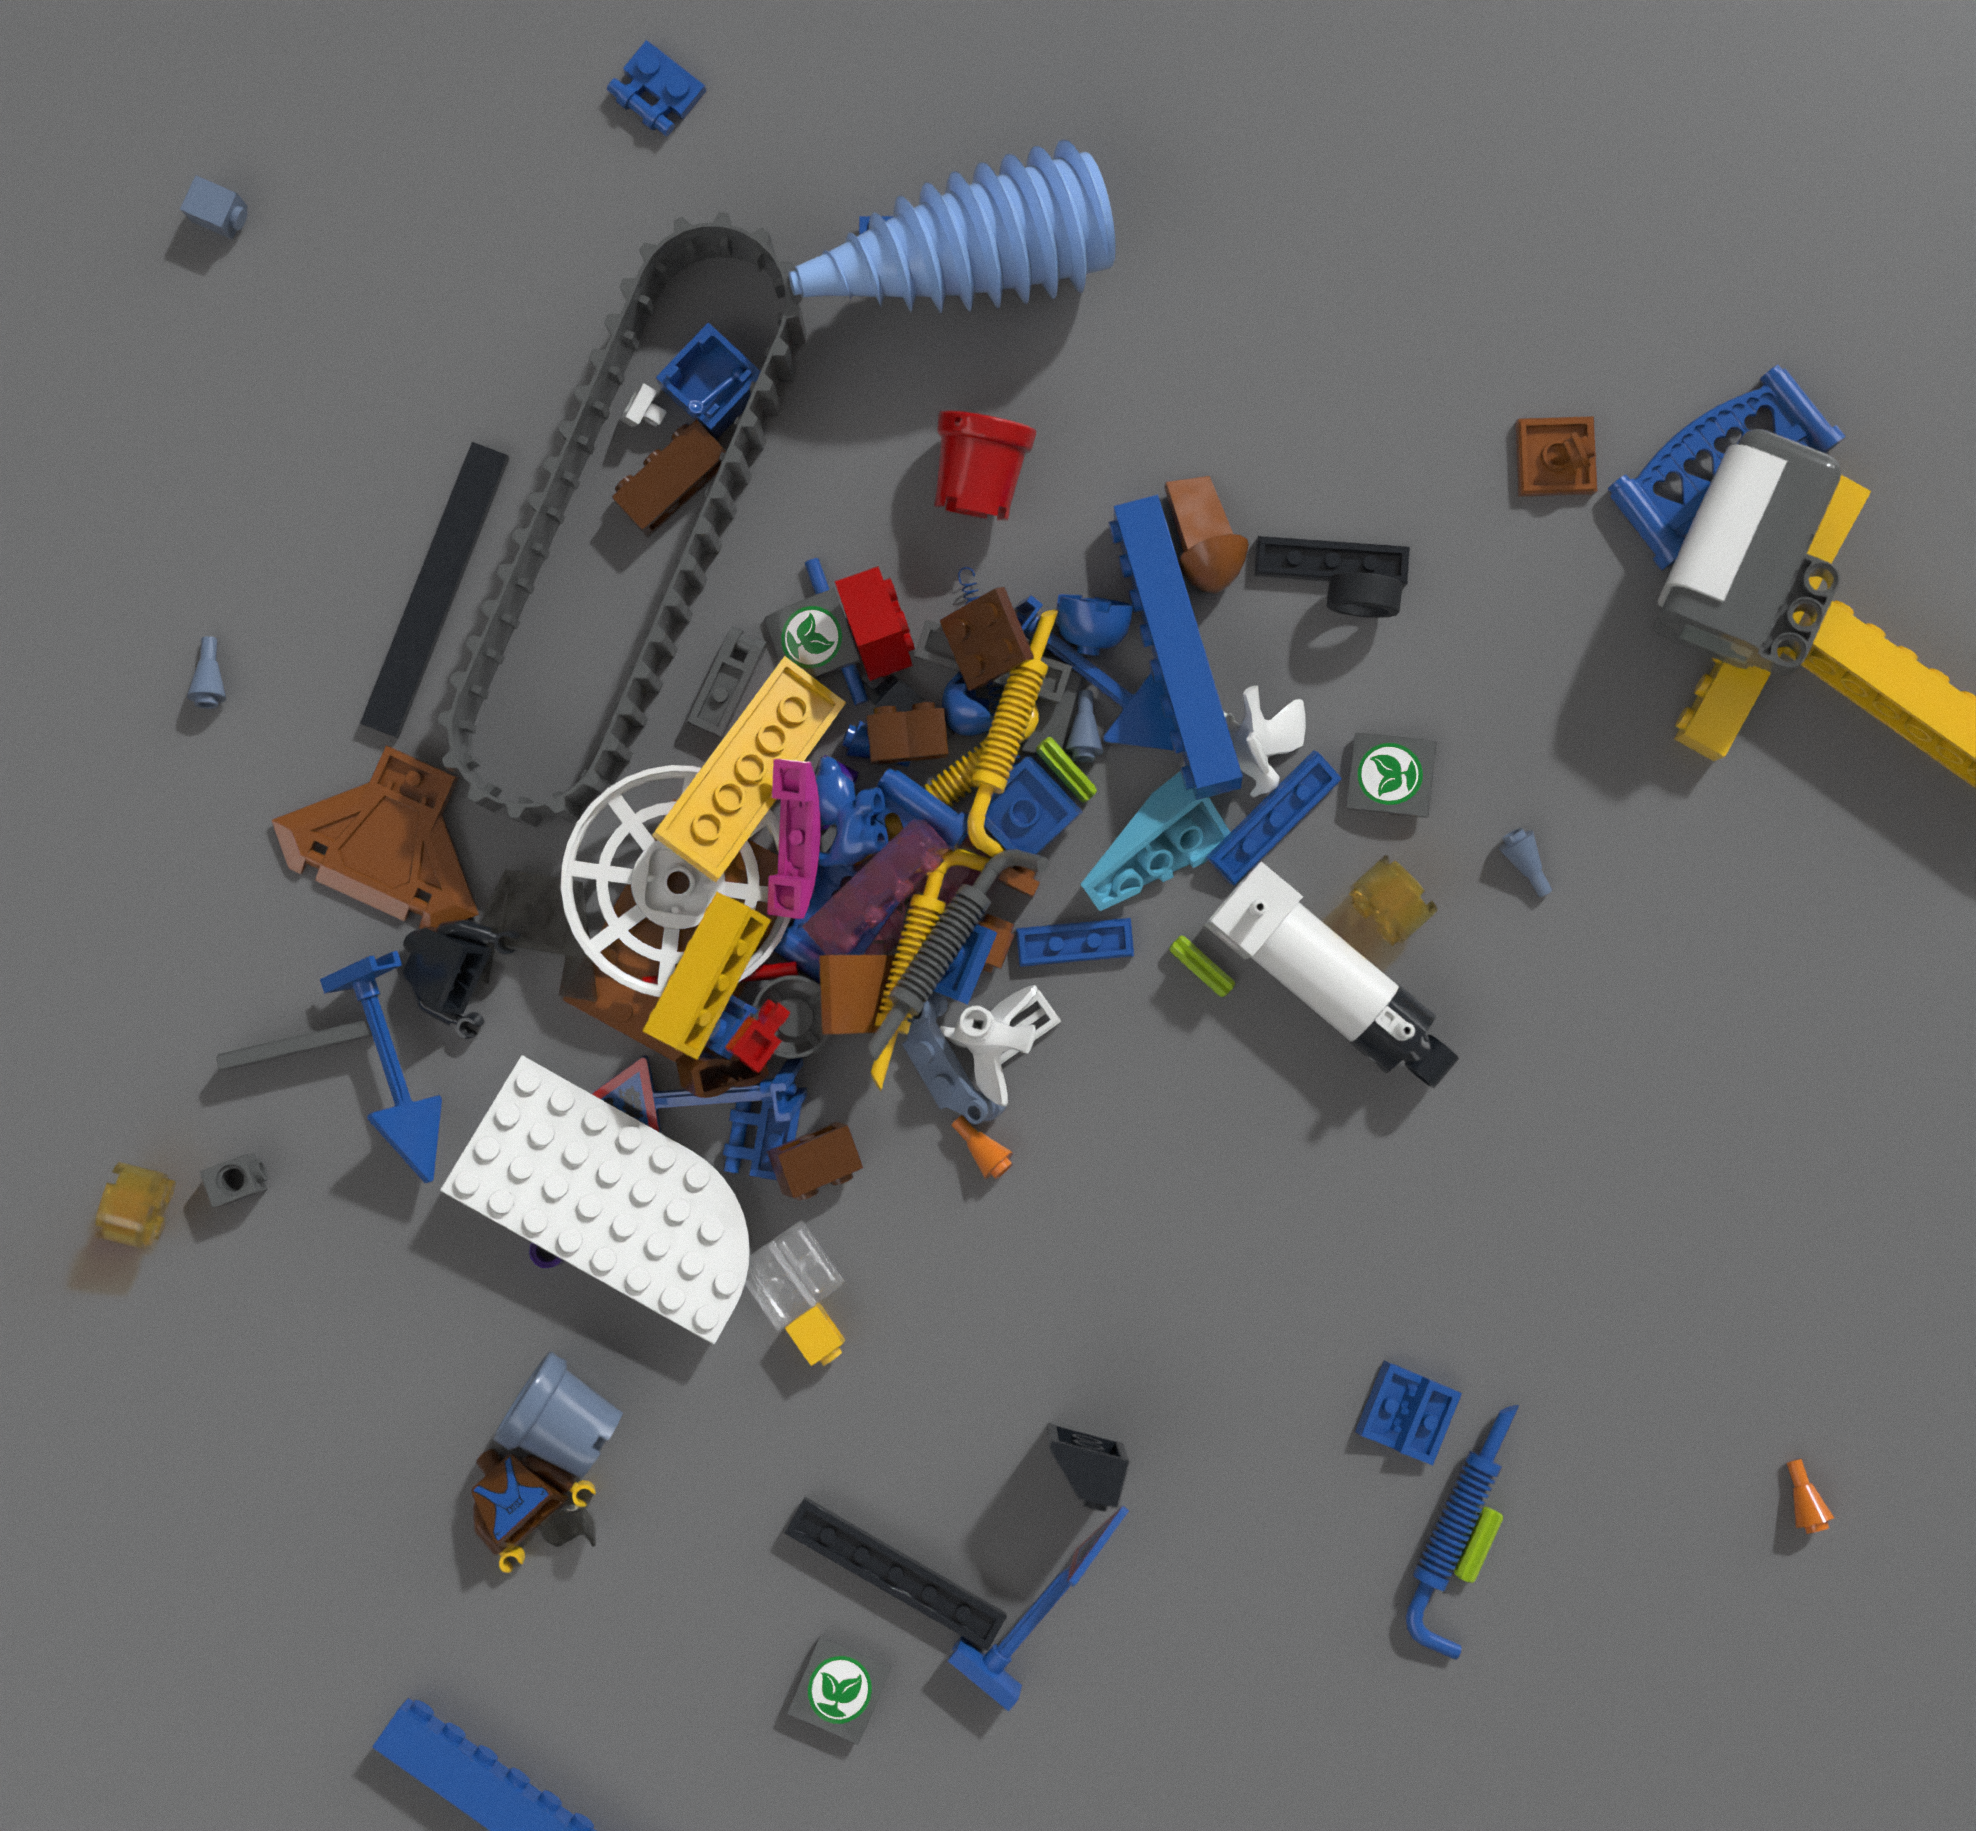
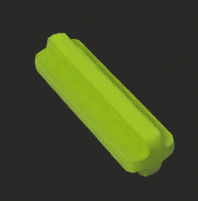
[1036,737,1097,803]
[1169,935,1235,997]
[1454,1507,1503,1583]

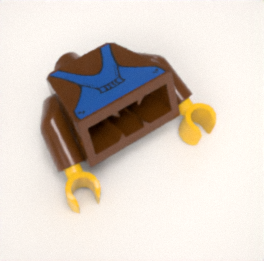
[471,1449,596,1573]

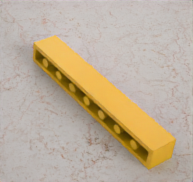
[1674,475,1871,761]

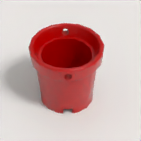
[934,410,1036,521]

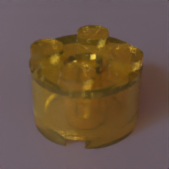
[1349,855,1438,946]
[95,1162,176,1249]

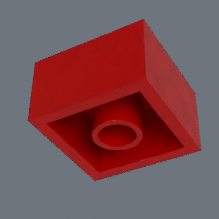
[834,566,915,681]

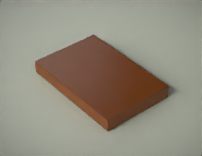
[820,955,897,1035]

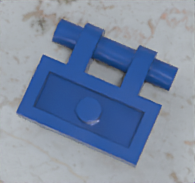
[607,40,706,136]
[723,1101,802,1181]

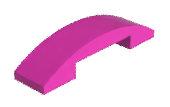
[767,759,821,919]

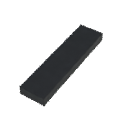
[1254,536,1410,587]

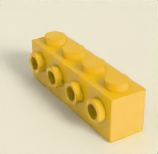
[643,891,771,1060]

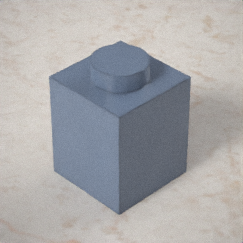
[180,175,248,240]

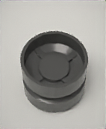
[751,976,834,1058]

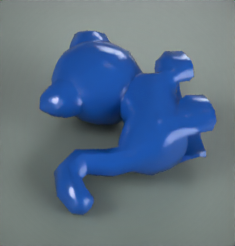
[814,756,888,885]

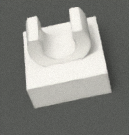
[619,383,667,427]

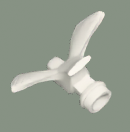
[1223,686,1305,797]
[939,985,1038,1107]

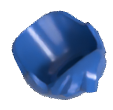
[942,672,995,737]

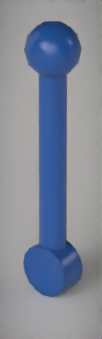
[687,366,745,417]

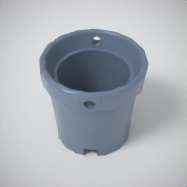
[494,1352,623,1479]

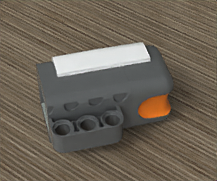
[1653,429,1841,676]

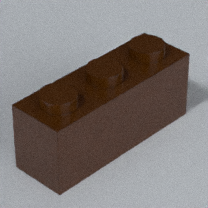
[612,420,726,538]

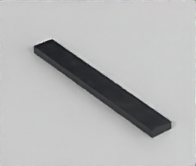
[360,442,510,739]

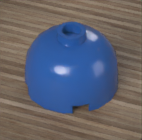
[1056,594,1133,655]

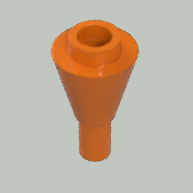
[951,1115,1013,1179]
[1786,1459,1834,1534]

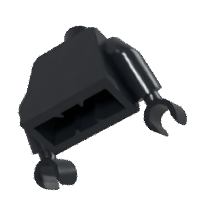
[403,920,521,1039]

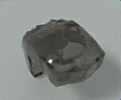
[539,1505,596,1547]

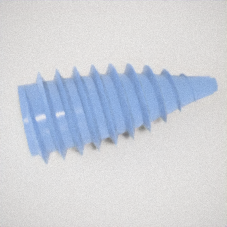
[788,139,1116,313]

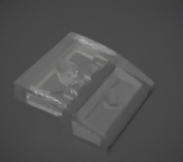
[745,1219,846,1331]

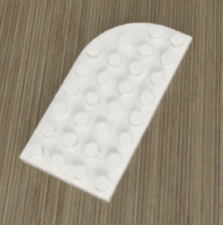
[440,1055,749,1345]

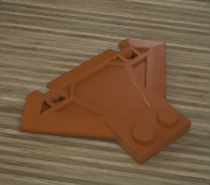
[271,745,479,929]

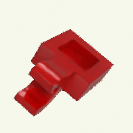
[725,999,790,1073]

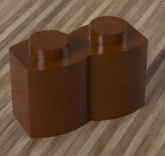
[866,702,949,765]
[676,1049,769,1098]

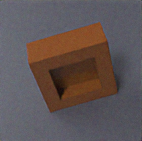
[998,866,1040,898]

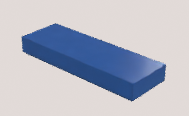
[1016,918,1134,967]

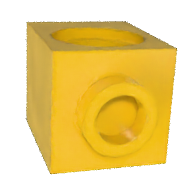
[785,1302,845,1366]

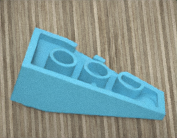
[1080,771,1230,911]

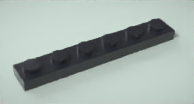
[785,1497,1007,1651]

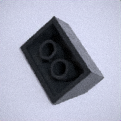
[1047,1423,1130,1512]

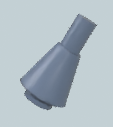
[187,636,226,709]
[1065,690,1103,762]
[1499,828,1552,897]

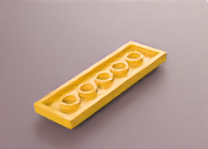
[652,656,846,883]

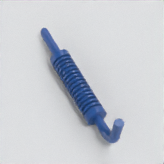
[1405,1405,1519,1660]

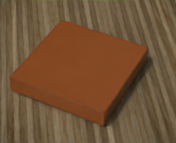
[1515,416,1597,497]

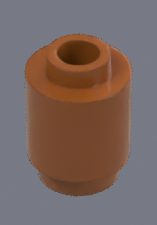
[978,914,1014,973]

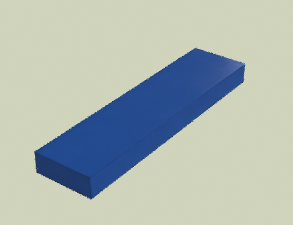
[1206,750,1342,886]

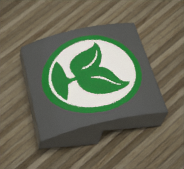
[764,588,860,680]
[1346,733,1437,818]
[787,1636,891,1745]

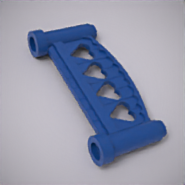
[1607,364,1846,571]
[773,768,969,985]

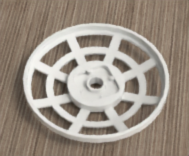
[561,765,790,997]

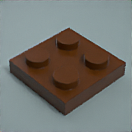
[939,587,1034,691]

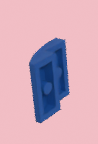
[1355,1360,1462,1465]

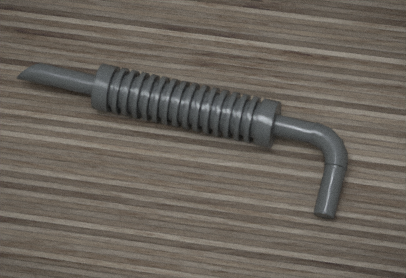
[869,849,1048,1061]

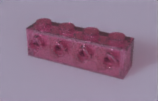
[802,820,950,955]

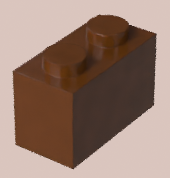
[767,1122,863,1201]

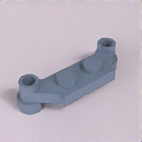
[902,991,1006,1124]

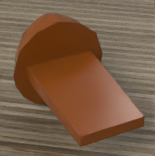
[1164,476,1249,594]

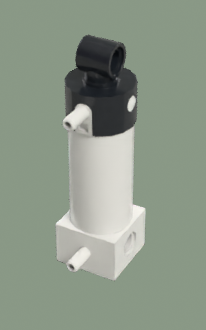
[1204,862,1459,1089]

